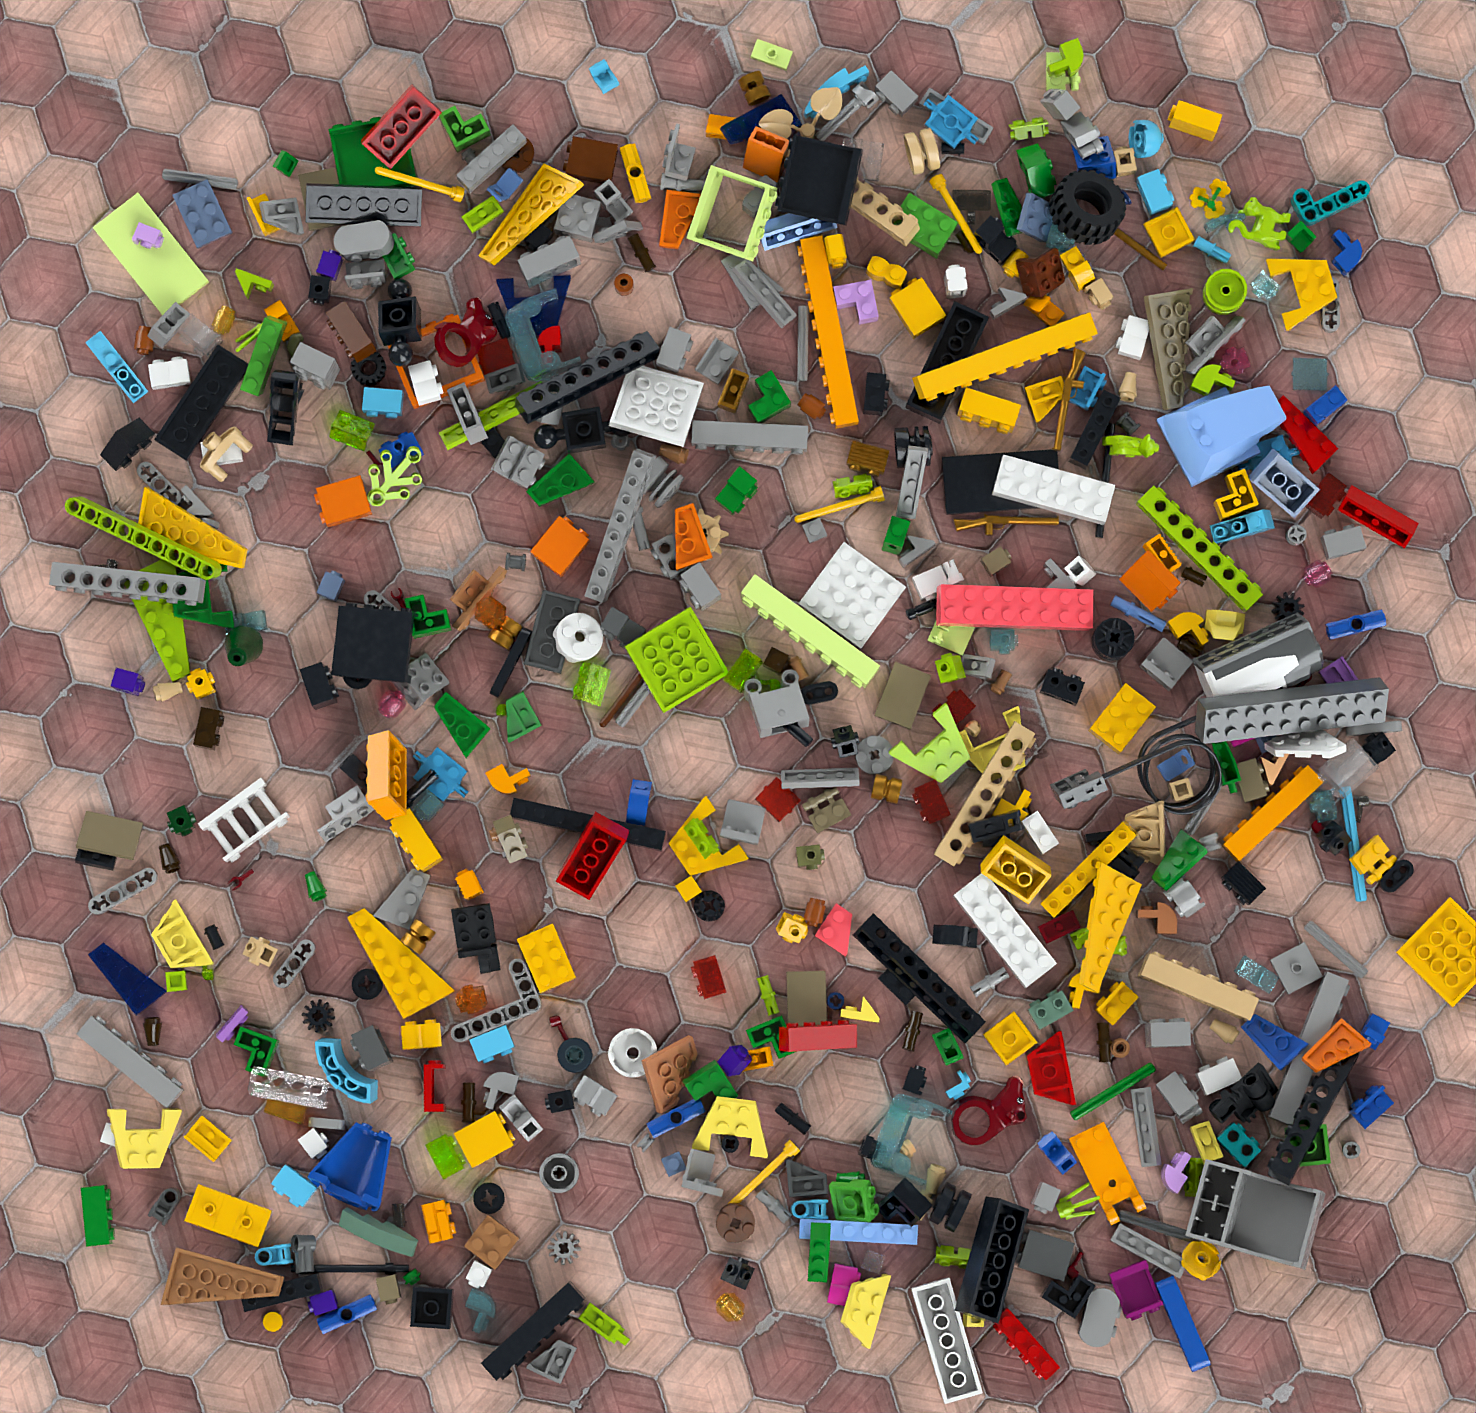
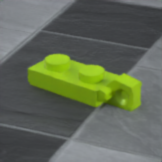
[578,1302,630,1346]

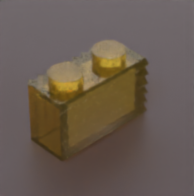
[263,1094,308,1124]

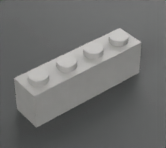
[456,124,527,193]

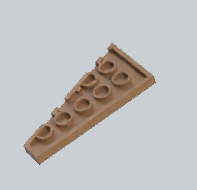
[161,1247,284,1305]

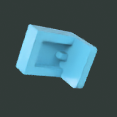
[589,59,620,94]
[945,1070,971,1100]

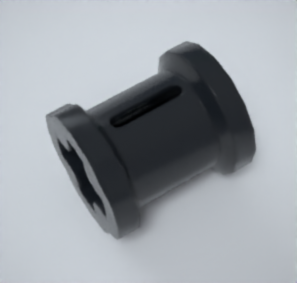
[721,1135,739,1153]

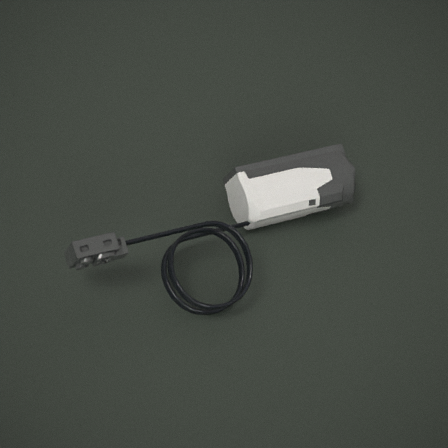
[1050,612,1324,815]

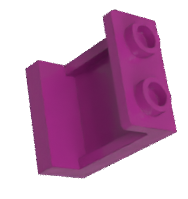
[1108,1260,1163,1321]

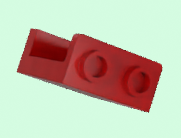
[424,1060,446,1112]

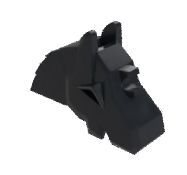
[267,370,305,446]

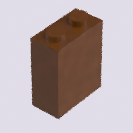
[563,136,618,184]

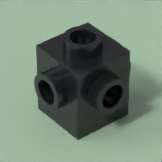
[831,725,860,758]
[1360,732,1396,766]
[1316,820,1351,856]
[720,1257,755,1290]

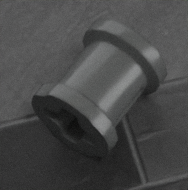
[1115,411,1141,436]
[505,553,526,572]

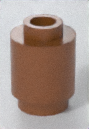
[614,273,634,296]
[134,326,154,355]
[797,393,827,420]
[804,898,826,927]

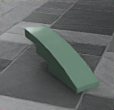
[339,1207,418,1257]

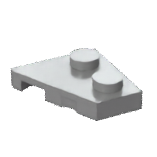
[259,198,304,235]
[593,219,643,243]
[526,1339,577,1384]

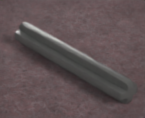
[1118,1210,1193,1242]

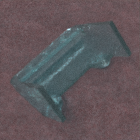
[505,288,582,382]
[870,1094,953,1186]

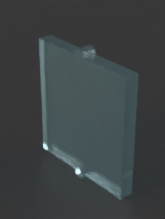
[1291,358,1329,391]

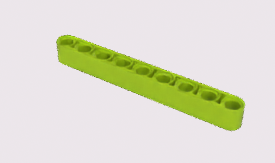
[65,496,222,580]

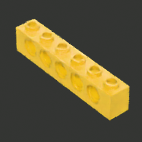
[1041,821,1138,917]

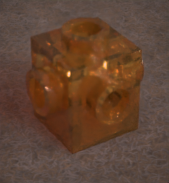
[475,596,506,629]
[455,984,488,1014]

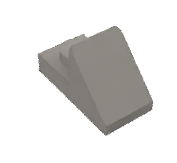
[989,287,1027,320]
[181,485,215,518]
[899,535,936,568]
[1043,558,1076,589]
[961,654,996,680]

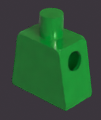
[882,516,911,556]

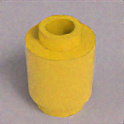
[1002,249,1029,278]

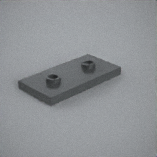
[524,590,581,674]

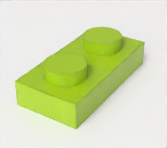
[461,195,504,234]

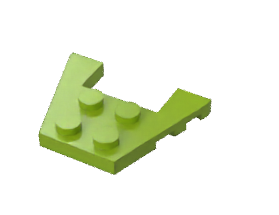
[889,702,970,783]

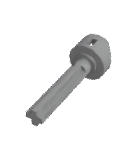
[815,81,879,141]

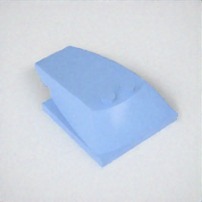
[1156,385,1286,487]

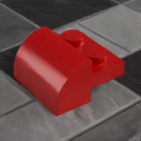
[537,326,562,371]

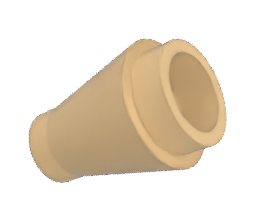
[1118,372,1137,402]
[153,682,183,702]
[1210,1018,1240,1045]
[925,1164,946,1194]

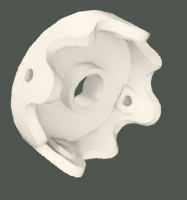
[553,613,603,663]
[608,1028,657,1077]

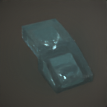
[1204,213,1246,234]
[225,610,268,636]
[1234,955,1279,994]

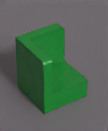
[1285,221,1316,253]

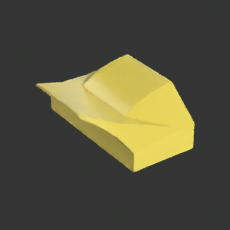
[1204,610,1245,641]

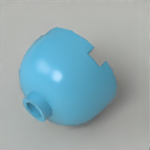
[1128,120,1164,158]

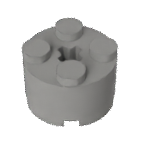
[1163,875,1206,918]
[539,1153,579,1193]

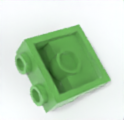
[829,1179,879,1222]

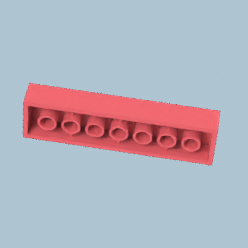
[936,584,1093,631]

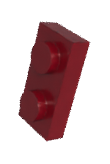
[1037,910,1081,944]

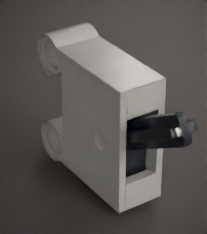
[744,670,813,747]

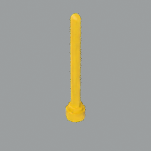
[375,167,465,202]
[929,174,982,254]
[794,486,885,523]
[728,1140,800,1204]

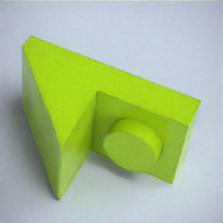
[235,268,274,299]

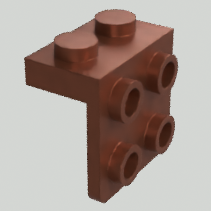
[1016,248,1065,298]

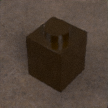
[763,647,789,675]

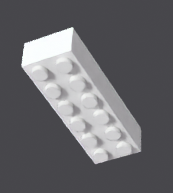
[992,455,1115,525]
[953,873,1057,988]
[911,1277,983,1404]

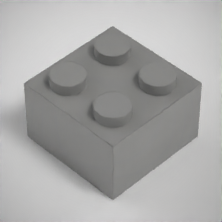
[554,195,601,243]
[679,562,721,611]

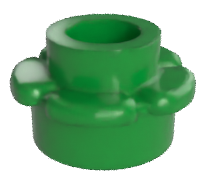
[403,1268,421,1286]

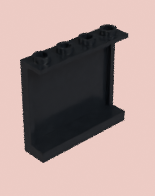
[775,134,863,226]
[331,603,418,684]

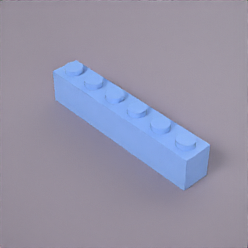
[799,1219,918,1245]

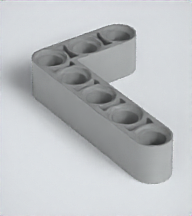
[451,959,542,1042]

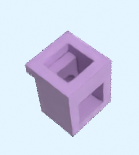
[132,222,164,249]

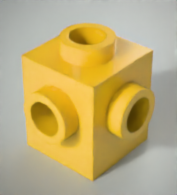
[186,668,216,700]
[776,912,808,943]

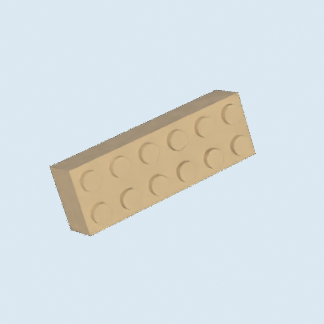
[1137,952,1259,1021]

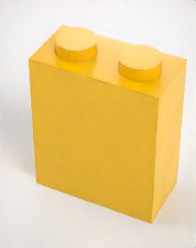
[1167,100,1222,142]
[889,277,946,339]
[454,1111,516,1168]

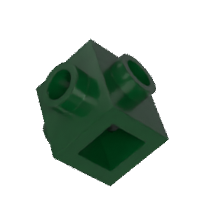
[167,805,197,837]

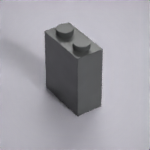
[1015,1229,1075,1281]

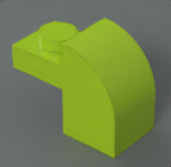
[1047,38,1084,77]
[1190,364,1236,396]

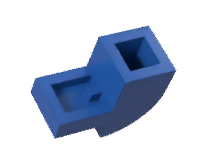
[1331,229,1362,276]
[626,779,652,826]
[1360,1013,1390,1050]
[1037,1131,1077,1175]

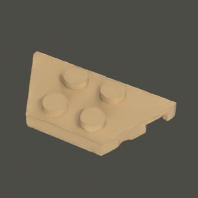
[1125,800,1165,866]

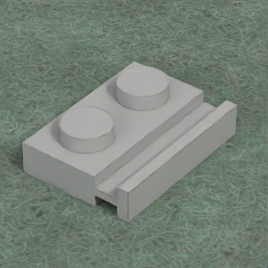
[695,337,739,385]

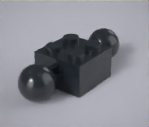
[378,279,422,366]
[534,406,631,454]

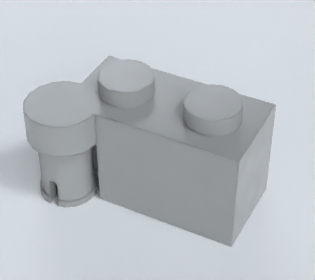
[1061,112,1104,160]
[1156,1071,1203,1124]

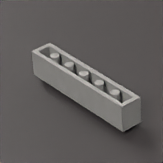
[691,420,808,455]
[76,1016,184,1108]

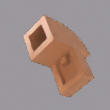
[1136,902,1177,935]

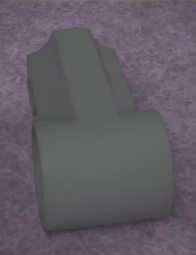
[291,1235,316,1274]

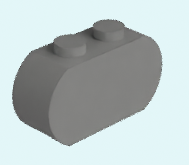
[334,220,394,262]
[1078,1288,1122,1347]

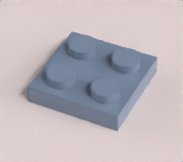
[1017,193,1053,243]

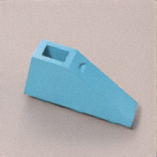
[1210,509,1275,544]

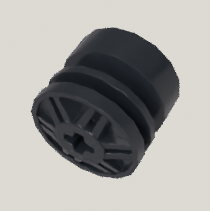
[894,426,933,468]
[1091,618,1135,662]

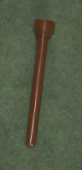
[599,671,642,728]

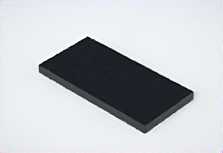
[942,449,1059,515]

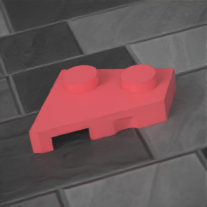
[814,903,852,957]

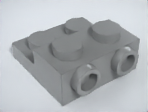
[490,436,545,488]

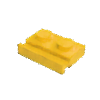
[184,1115,232,1162]

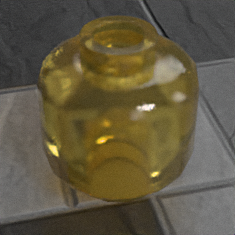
[716,1293,745,1322]

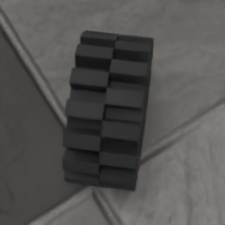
[351,352,387,386]

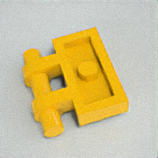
[1349,835,1397,885]

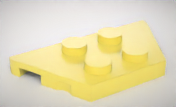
[151,899,214,969]
[840,1274,891,1349]

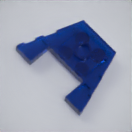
[496,275,571,336]

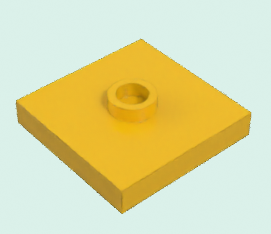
[1143,207,1195,258]
[982,1011,1038,1066]

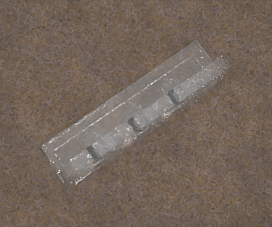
[247,1066,330,1109]

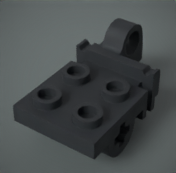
[451,903,501,974]
[1209,1062,1278,1124]

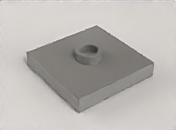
[1270,942,1323,994]

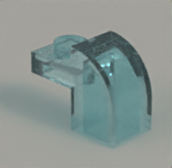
[465,1287,496,1334]

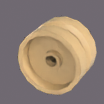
[904,128,940,175]

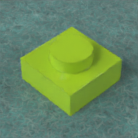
[165,970,188,992]

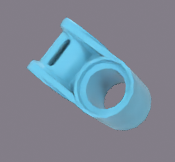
[791,1199,828,1219]
[255,1243,294,1266]

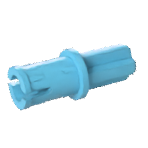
[1193,236,1231,263]

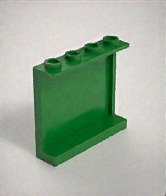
[328,117,416,187]

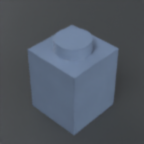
[317,570,345,602]
[661,1151,686,1177]

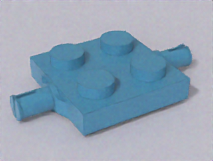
[923,95,979,149]
[1237,435,1300,471]
[413,747,469,802]

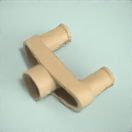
[200,427,253,482]

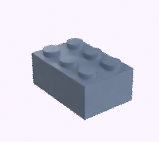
[173,179,233,249]
[1248,448,1320,518]

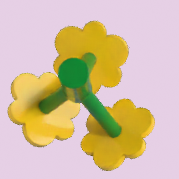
[1189,178,1231,220]

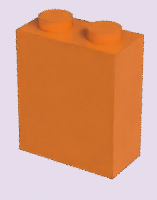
[743,126,789,182]
[314,475,373,528]
[530,516,590,577]
[1119,550,1181,612]

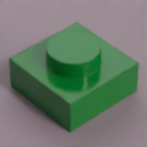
[272,150,299,177]

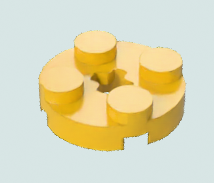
[1181,1241,1221,1281]

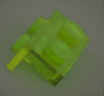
[329,410,375,451]
[572,662,611,707]

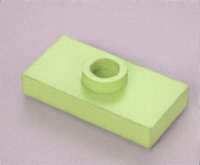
[751,39,793,70]

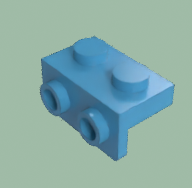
[1069,366,1107,411]

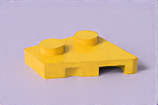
[1024,376,1064,423]

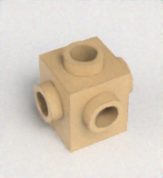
[243,937,278,967]

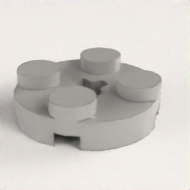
[855,736,894,775]

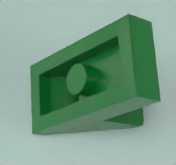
[932,1028,964,1066]

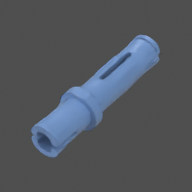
[1110,595,1167,632]

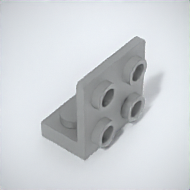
[662,124,696,181]
[345,259,386,289]
[1139,638,1193,691]
[392,653,449,710]
[720,799,766,845]
[681,1149,724,1197]

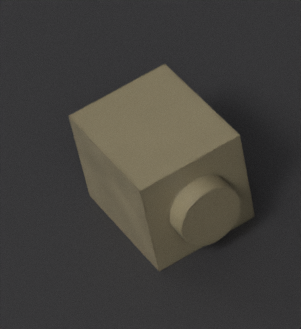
[980,546,1012,577]
[376,1274,401,1305]

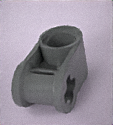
[148,1187,181,1226]

